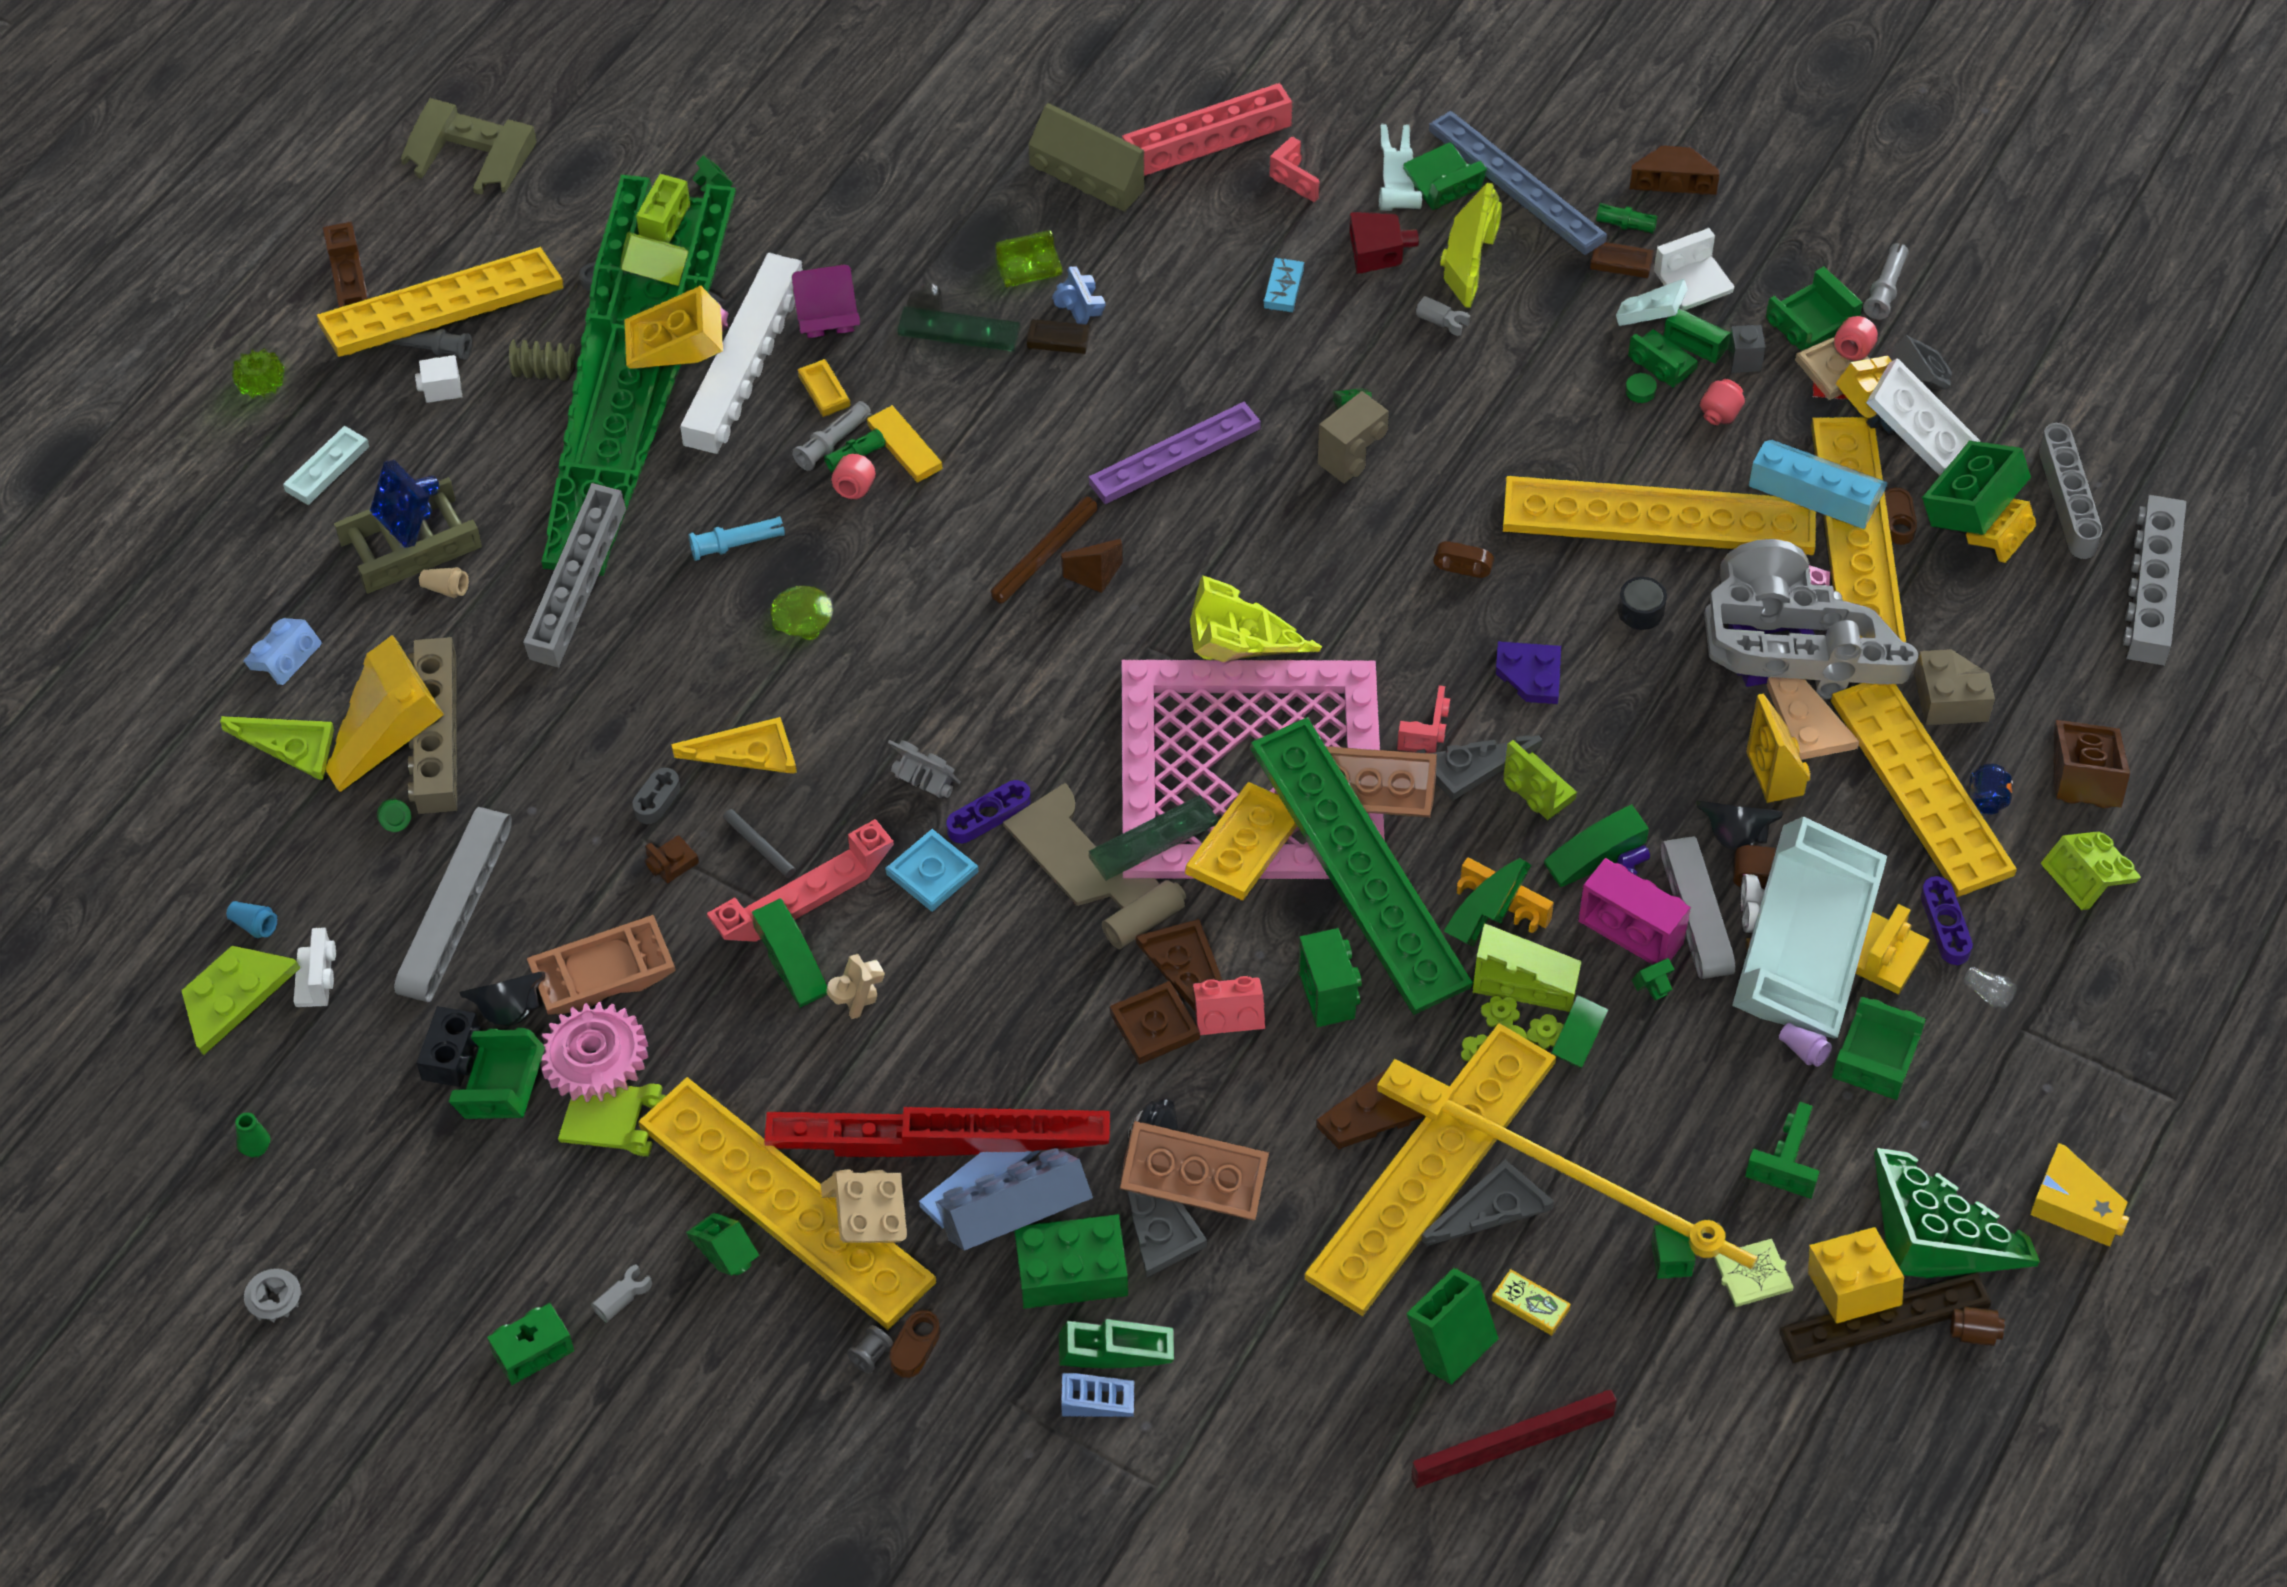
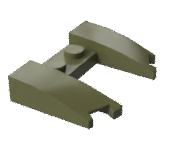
[401,98,537,194]

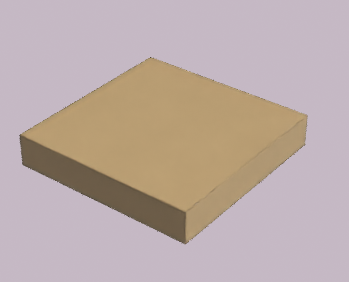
[1795,337,1870,400]

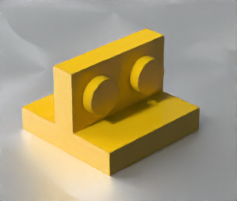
[1855,904,1930,995]

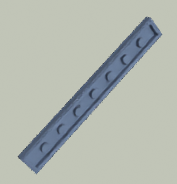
[1429,111,1607,255]

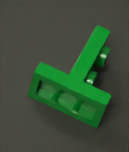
[1745,1102,1820,1199]

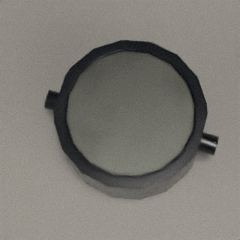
[1618,576,1667,630]

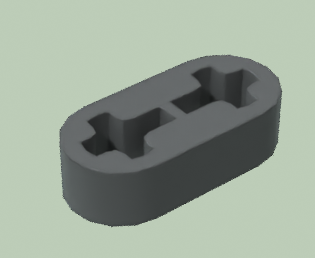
[632,768,680,824]

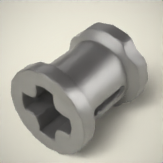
[847,1325,893,1373]

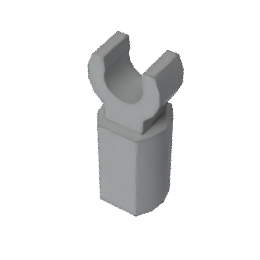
[1416,296,1470,336]
[591,1265,652,1323]

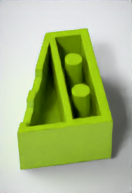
[1473,923,1582,1012]

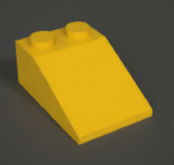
[625,286,723,369]
[1746,694,1810,803]

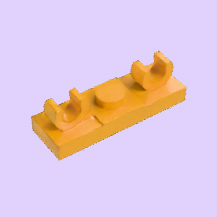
[1457,857,1554,933]

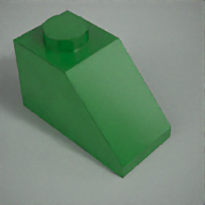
[686,1212,760,1276]

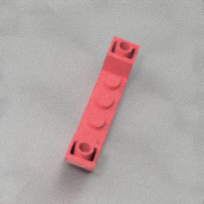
[707,819,894,942]

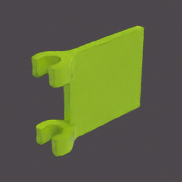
[558,1083,666,1156]

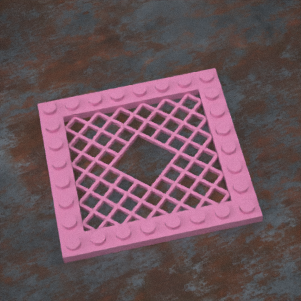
[1122,660,1385,879]

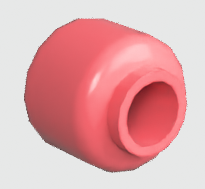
[1834,316,1878,361]
[1700,379,1745,425]
[831,454,876,499]

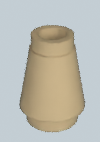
[419,567,469,598]

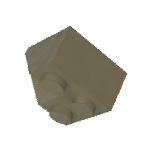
[1318,391,1389,483]
[1914,649,1995,725]

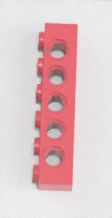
[1122,83,1292,176]

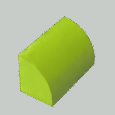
[621,232,688,286]

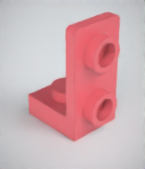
[1270,136,1319,202]
[1397,685,1450,753]

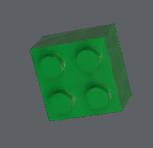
[1298,928,1362,1028]

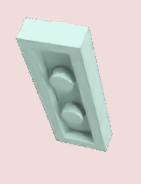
[283,426,369,505]

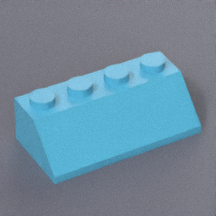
[1749,440,1888,529]

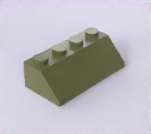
[1029,103,1144,212]

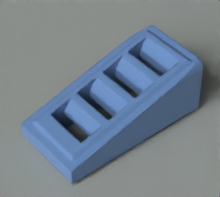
[1062,1373,1134,1417]

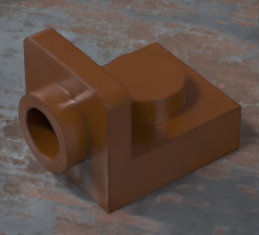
[645,835,699,884]

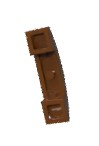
[323,221,368,308]

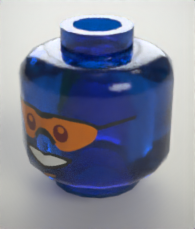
[1969,764,2013,815]

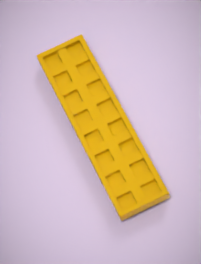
[317,247,564,357]
[1831,683,2017,897]

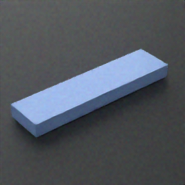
[919,1151,1040,1229]

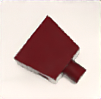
[1349,212,1419,274]

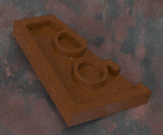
[1136,919,1223,1012]
[1316,1068,1426,1149]

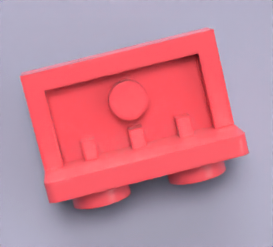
[1193,976,1265,1035]

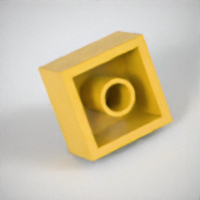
[1808,1227,1904,1323]

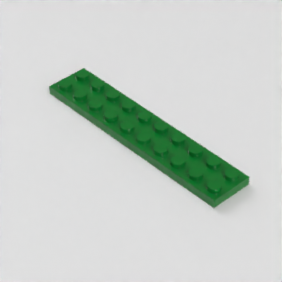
[1250,717,1473,1015]

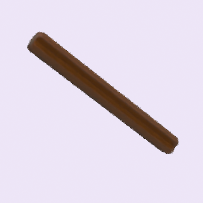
[991,497,1097,604]

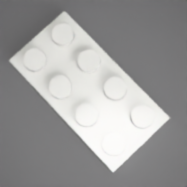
[1866,358,1980,475]

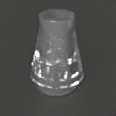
[1963,966,2017,1009]

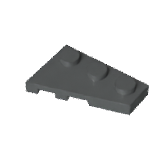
[1126,1191,1207,1278]

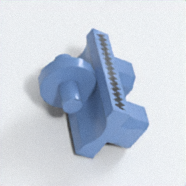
[1052,267,1105,325]

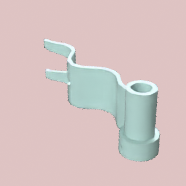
[1379,124,1422,211]

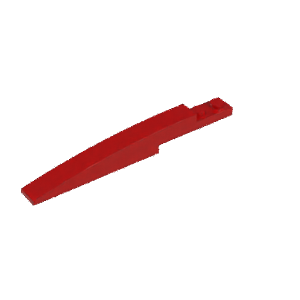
[764,1107,1110,1157]

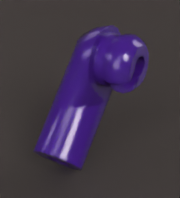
[1617,845,1650,875]

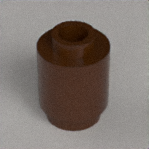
[1950,1307,2005,1346]

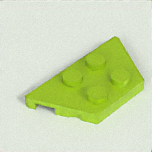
[181,946,300,1055]

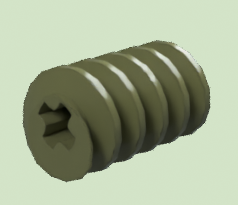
[509,339,575,381]

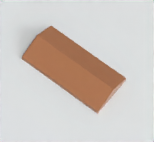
[1326,746,1437,818]
[1119,1121,1269,1221]

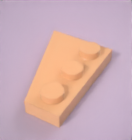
[1767,677,1859,760]

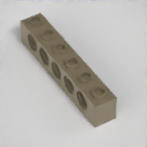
[408,637,457,814]

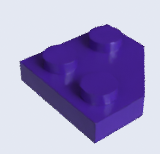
[1496,641,1561,704]

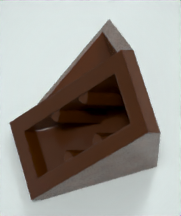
[1061,539,1123,593]

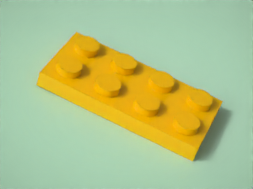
[1185,782,1297,900]

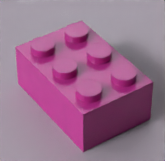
[1578,858,1691,965]

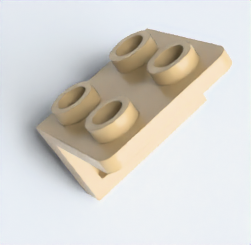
[821,1170,907,1243]

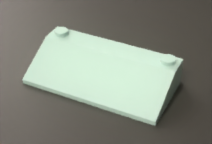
[1732,817,1887,1039]

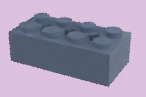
[935,1148,1093,1251]

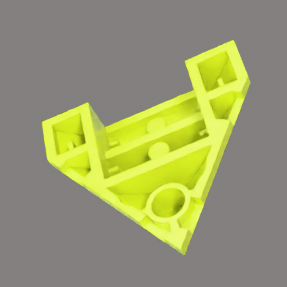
[1440,183,1502,308]
[1190,575,1322,662]

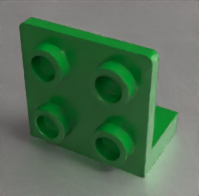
[1403,143,1487,211]

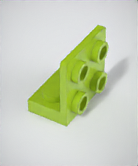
[1503,740,1577,820]
[2040,831,2141,910]

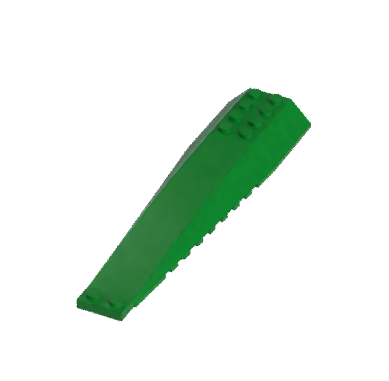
[541,174,736,576]

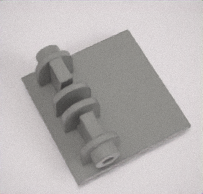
[888,740,961,798]

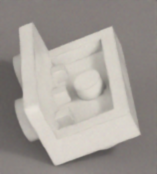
[294,928,336,1007]

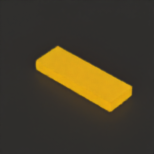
[867,405,943,483]

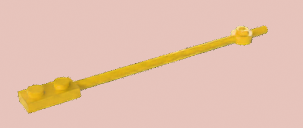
[1377,1059,1758,1270]

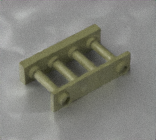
[334,477,482,594]

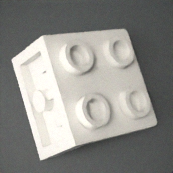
[1654,228,1734,310]

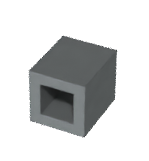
[1727,325,1765,373]

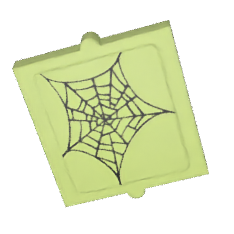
[1714,1239,1794,1307]

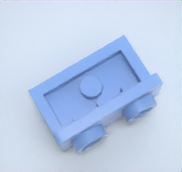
[243,618,321,685]

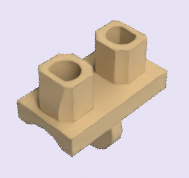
[826,954,885,1019]

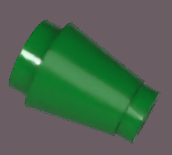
[235,1112,270,1157]

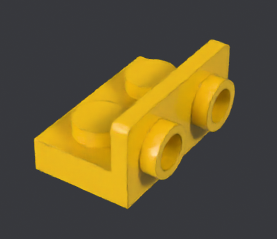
[1966,499,2036,563]

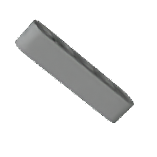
[2039,423,2102,559]
[1661,836,1735,979]

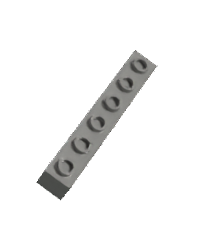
[524,483,626,668]
[2122,495,2186,666]

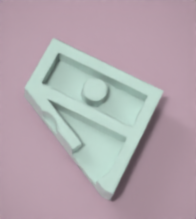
[1616,279,1687,326]

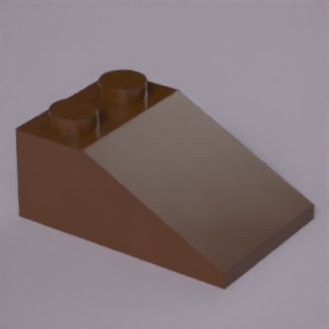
[2053,720,2130,808]

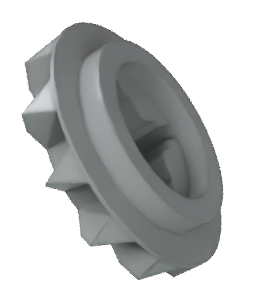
[244,1269,302,1323]

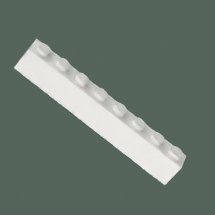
[680,253,802,454]

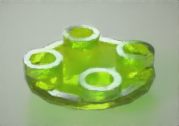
[770,585,833,640]

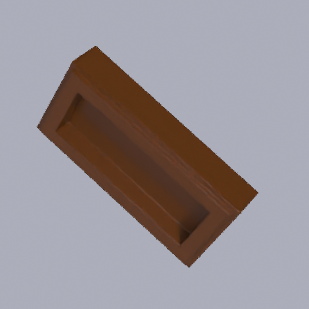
[1590,242,1654,278]

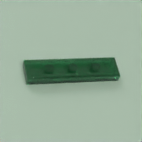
[897,306,1020,351]
[1089,795,1218,880]

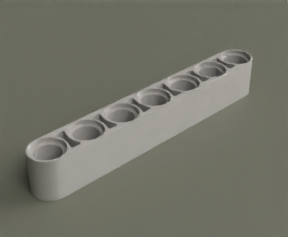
[394,807,512,1002]

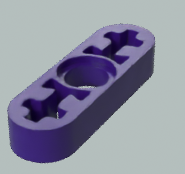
[946,780,1031,844]
[1921,876,1973,965]

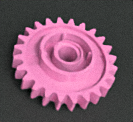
[540,1002,648,1102]

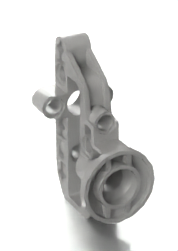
[1704,539,1918,699]

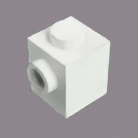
[415,355,462,403]

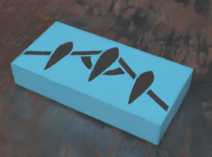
[1264,258,1304,312]

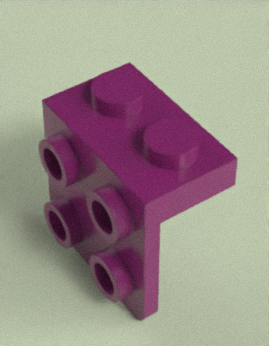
[791,265,860,338]

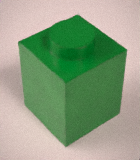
[1651,1224,1696,1279]

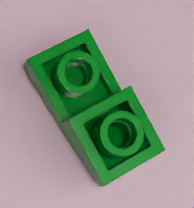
[1551,995,1608,1069]

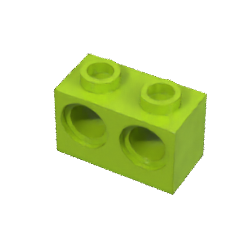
[636,174,691,243]

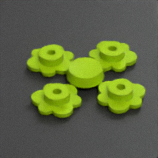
[1461,996,1563,1061]

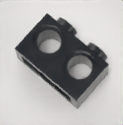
[416,1006,483,1087]

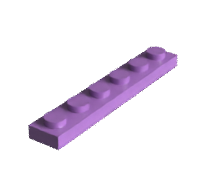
[1089,402,1261,504]

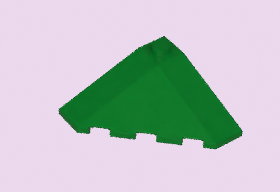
[1874,1148,2040,1278]

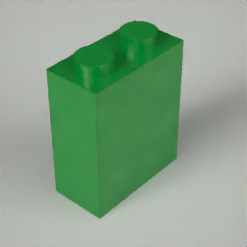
[1406,1268,1499,1385]

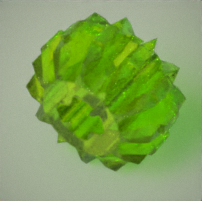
[232,348,285,399]

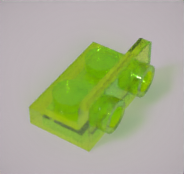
[995,230,1062,288]

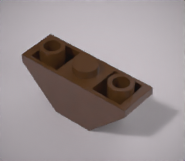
[1629,146,1720,195]

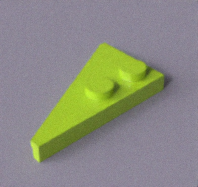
[220,716,334,780]

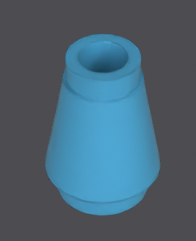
[226,901,277,938]

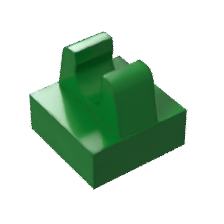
[693,155,733,193]
[1632,958,1675,1001]

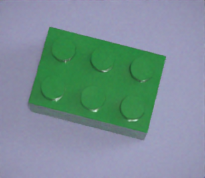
[1922,440,2031,535]
[1014,1214,1128,1309]

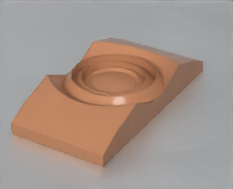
[527,915,676,1015]

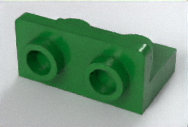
[1628,329,1698,388]

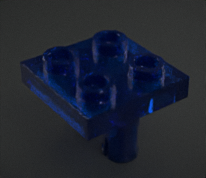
[370,460,439,548]

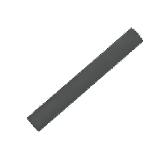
[723,809,796,878]

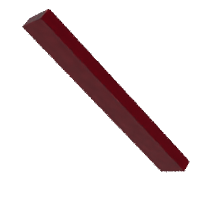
[1411,1390,1617,1488]

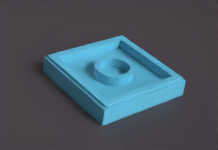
[885,829,979,912]

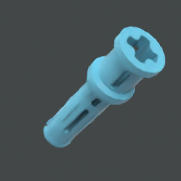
[688,516,785,561]

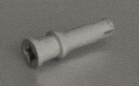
[1863,243,1909,320]
[792,401,872,471]

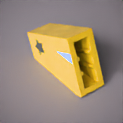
[2030,1143,2129,1247]

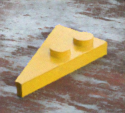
[671,717,797,773]

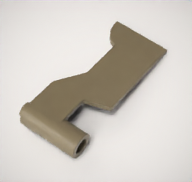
[1003,783,1186,949]

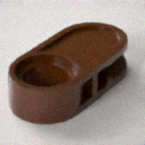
[1885,488,1917,545]
[890,1310,940,1378]

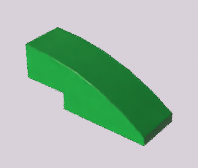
[1544,804,1649,888]
[1444,858,1532,947]
[752,898,827,1008]
[1059,1319,1174,1368]

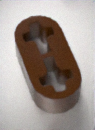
[1433,541,1494,578]

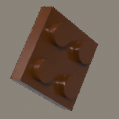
[1109,981,1200,1065]

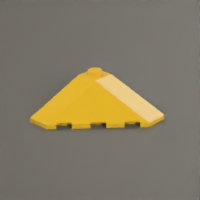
[325,635,444,792]

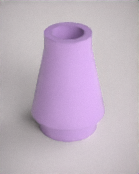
[1779,1023,1832,1067]

